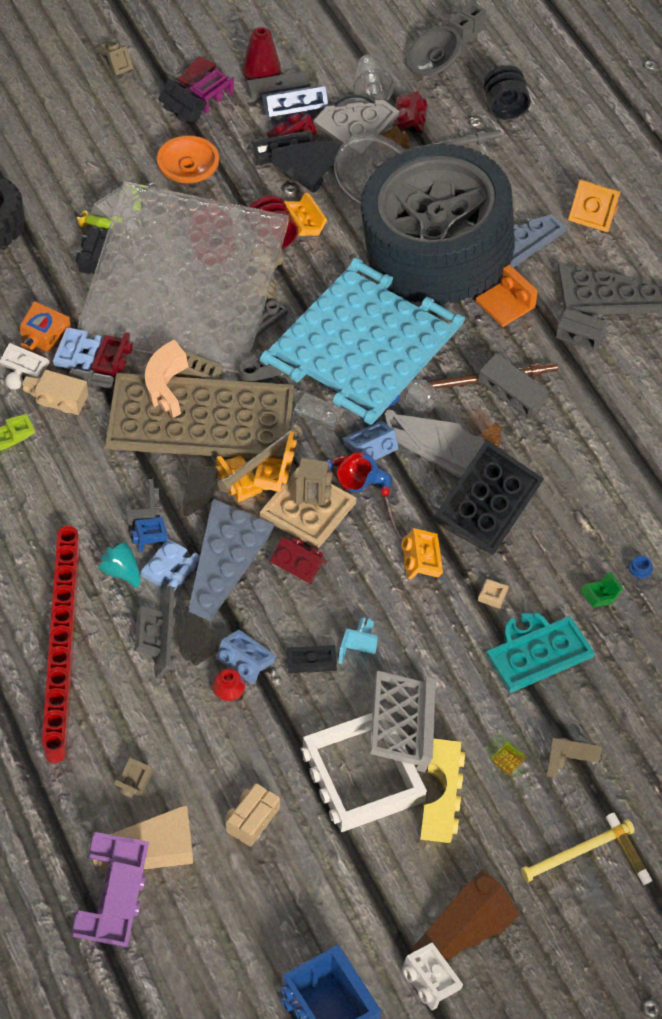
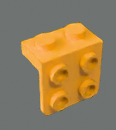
[253,431,297,492]

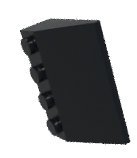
[432,440,544,555]

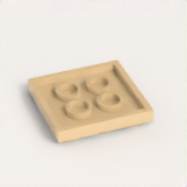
[260,467,356,550]

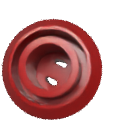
[212,668,245,701]

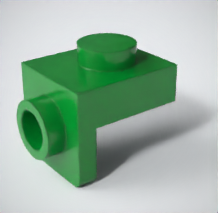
[580,572,623,608]

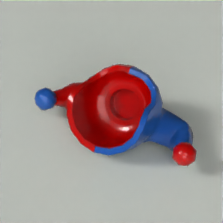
[325,452,392,496]

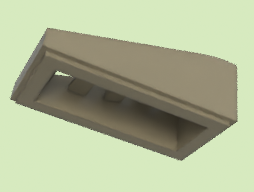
[174,351,223,380]

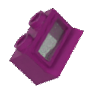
[189,69,234,113]

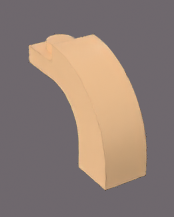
[145,340,188,418]

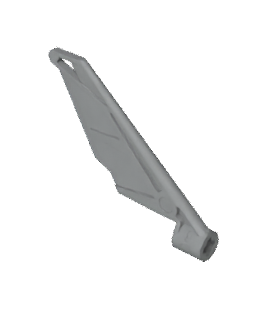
[385,410,484,479]

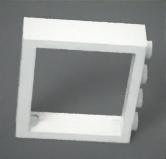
[300,708,426,832]

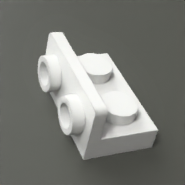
[402,943,463,1010]

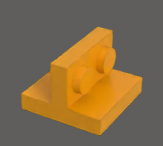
[568,179,621,232]

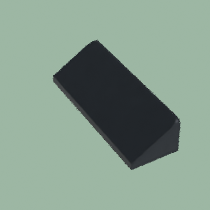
[251,130,314,166]

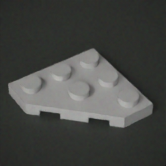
[313,100,399,158]

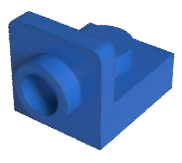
[131,517,168,552]

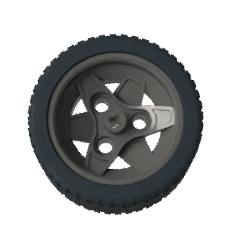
[361,144,515,304]

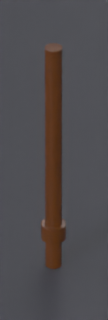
[427,363,558,390]

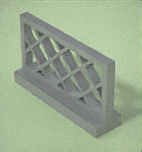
[370,671,436,772]

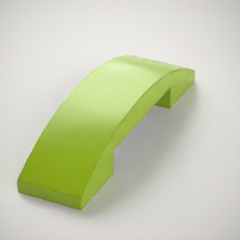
[0,414,35,451]

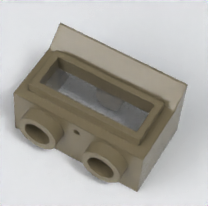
[296,458,333,506]

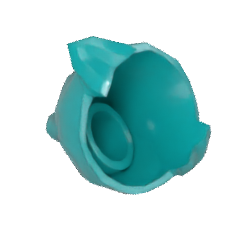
[97,542,141,588]

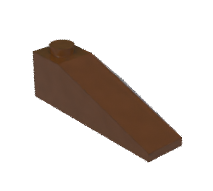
[411,869,520,961]

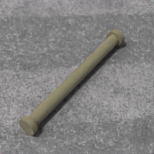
[217,424,302,493]

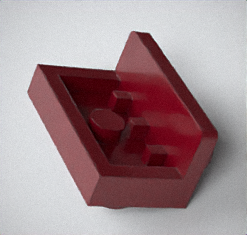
[393,91,428,133]
[267,112,317,138]
[91,332,133,379]
[269,536,327,584]

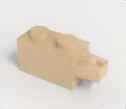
[22,370,88,415]

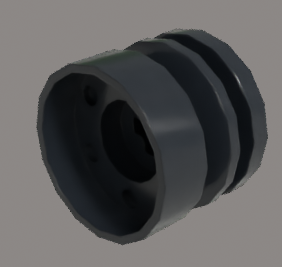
[483,65,531,120]

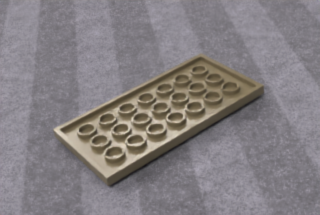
[106,373,294,460]

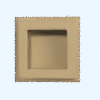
[478,579,509,609]

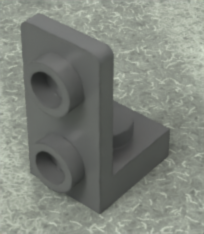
[127,479,160,531]

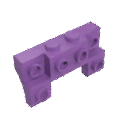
[71,832,149,947]

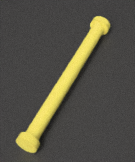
[521,819,634,882]

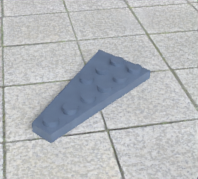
[510,214,566,268]
[189,499,275,621]

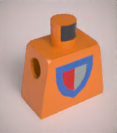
[20,301,71,352]

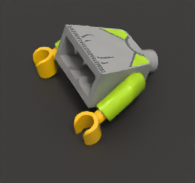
[77,184,142,238]

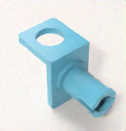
[338,618,378,664]

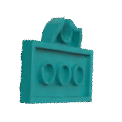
[486,612,595,694]

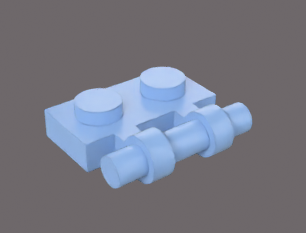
[53,327,103,371]
[141,539,200,590]

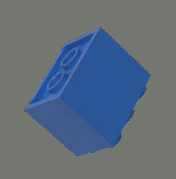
[280,945,381,1019]

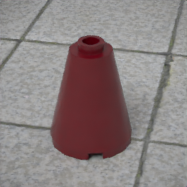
[242,27,281,80]

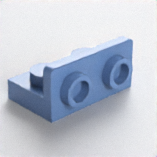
[343,421,398,460]
[216,630,276,684]

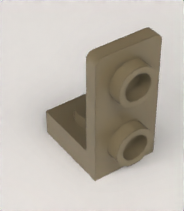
[95,40,134,75]
[546,738,602,778]

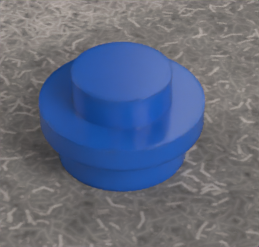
[629,556,653,578]

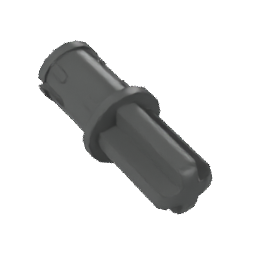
[69,368,114,389]

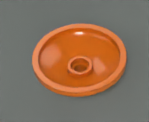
[157,136,219,183]

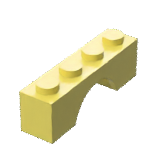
[420,739,465,843]

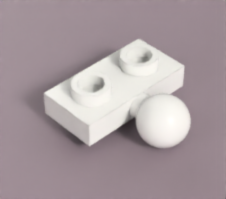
[0,343,50,390]

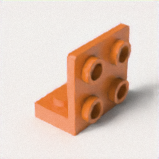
[476,264,538,327]

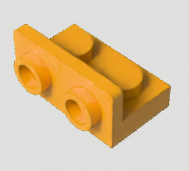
[215,455,262,502]
[401,528,443,579]

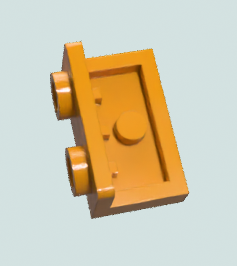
[284,193,327,236]

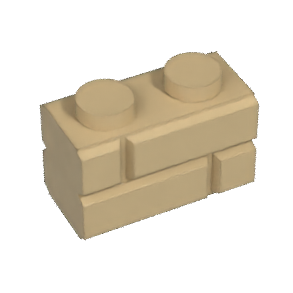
[225,783,280,846]

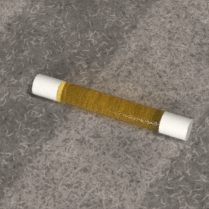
[606,813,652,886]

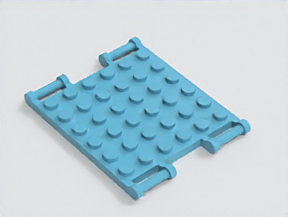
[260,257,465,425]

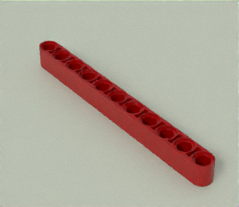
[42,526,80,763]

